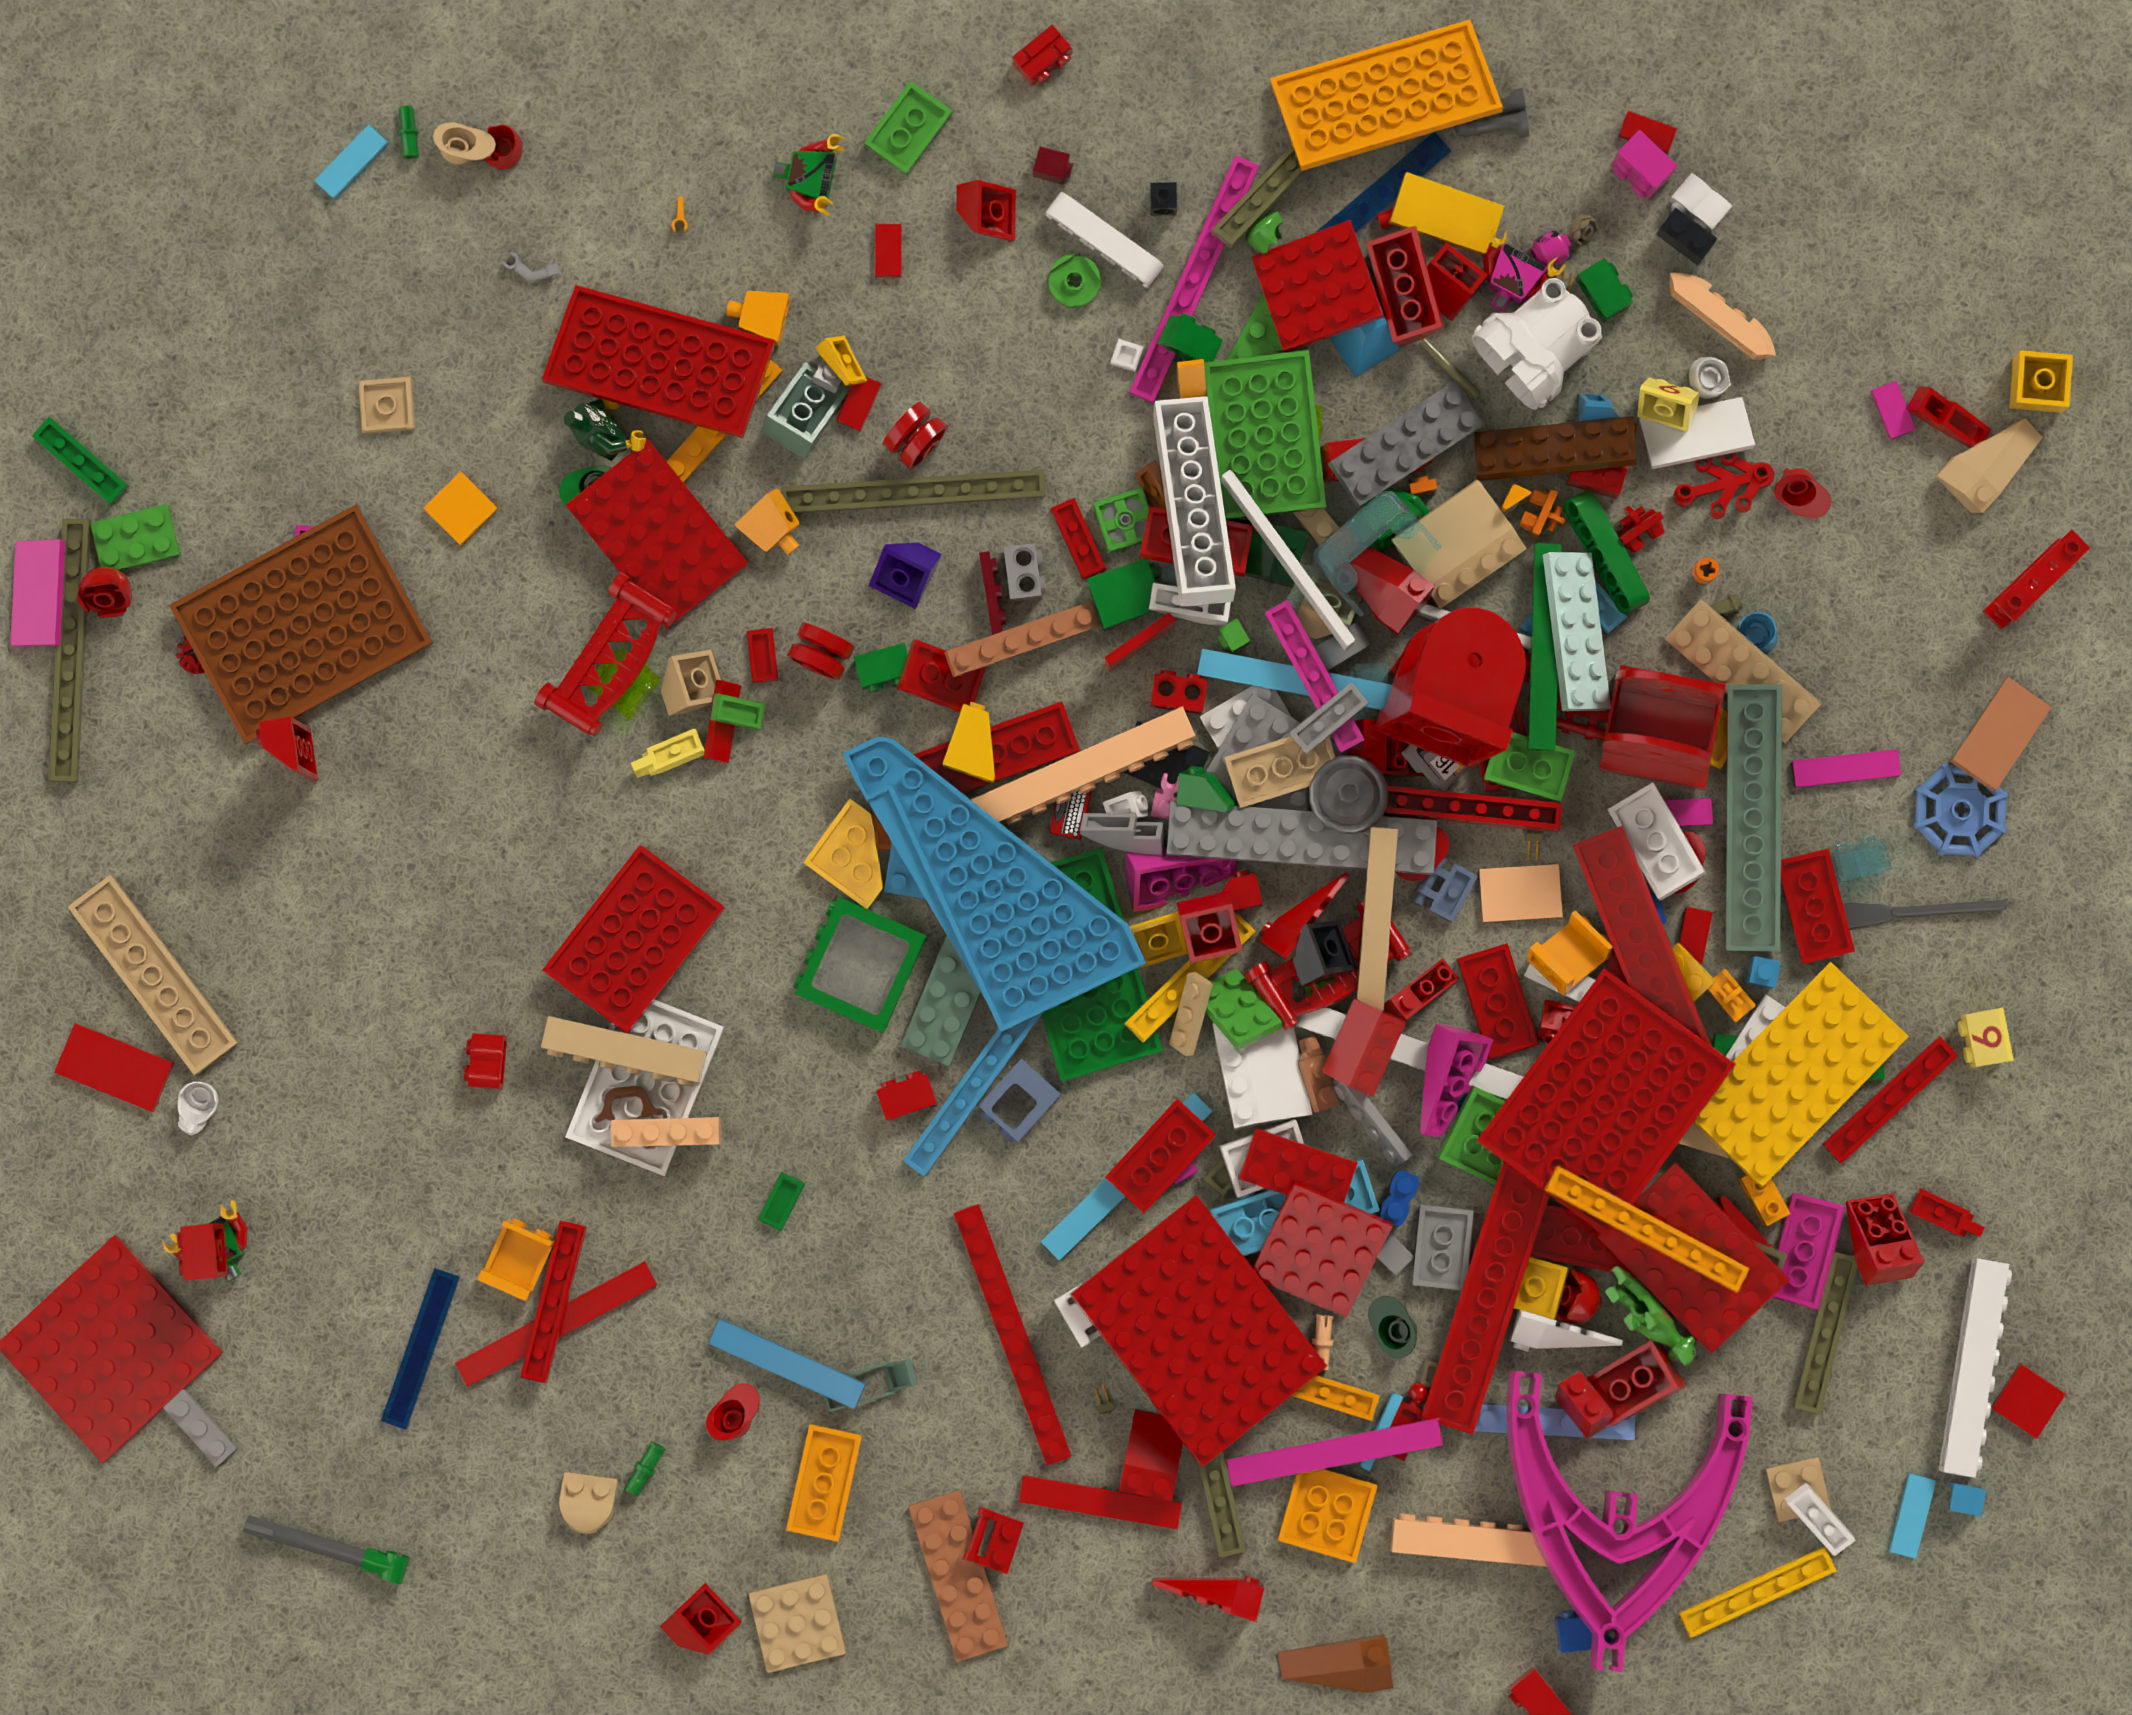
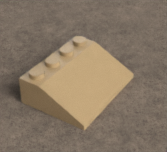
[1391,480,1526,609]

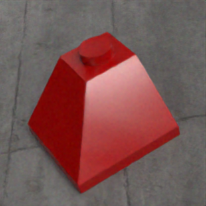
[956,180,1016,241]
[659,1583,742,1655]

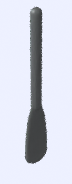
[1843,900,2008,928]

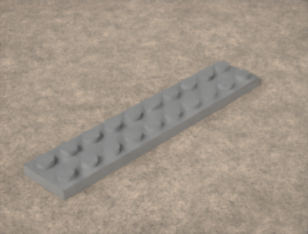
[1167,801,1437,875]

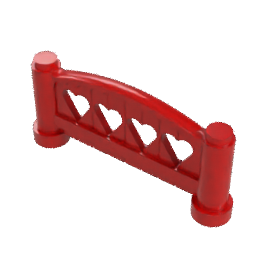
[534,572,677,737]
[1244,900,1411,1031]

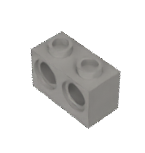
[1004,543,1046,603]

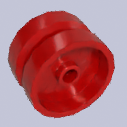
[882,401,948,470]
[787,622,855,681]

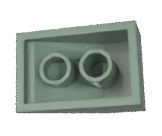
[760,362,850,459]

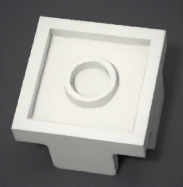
[1054,1283,1101,1348]

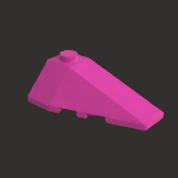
[1420,1023,1493,1137]

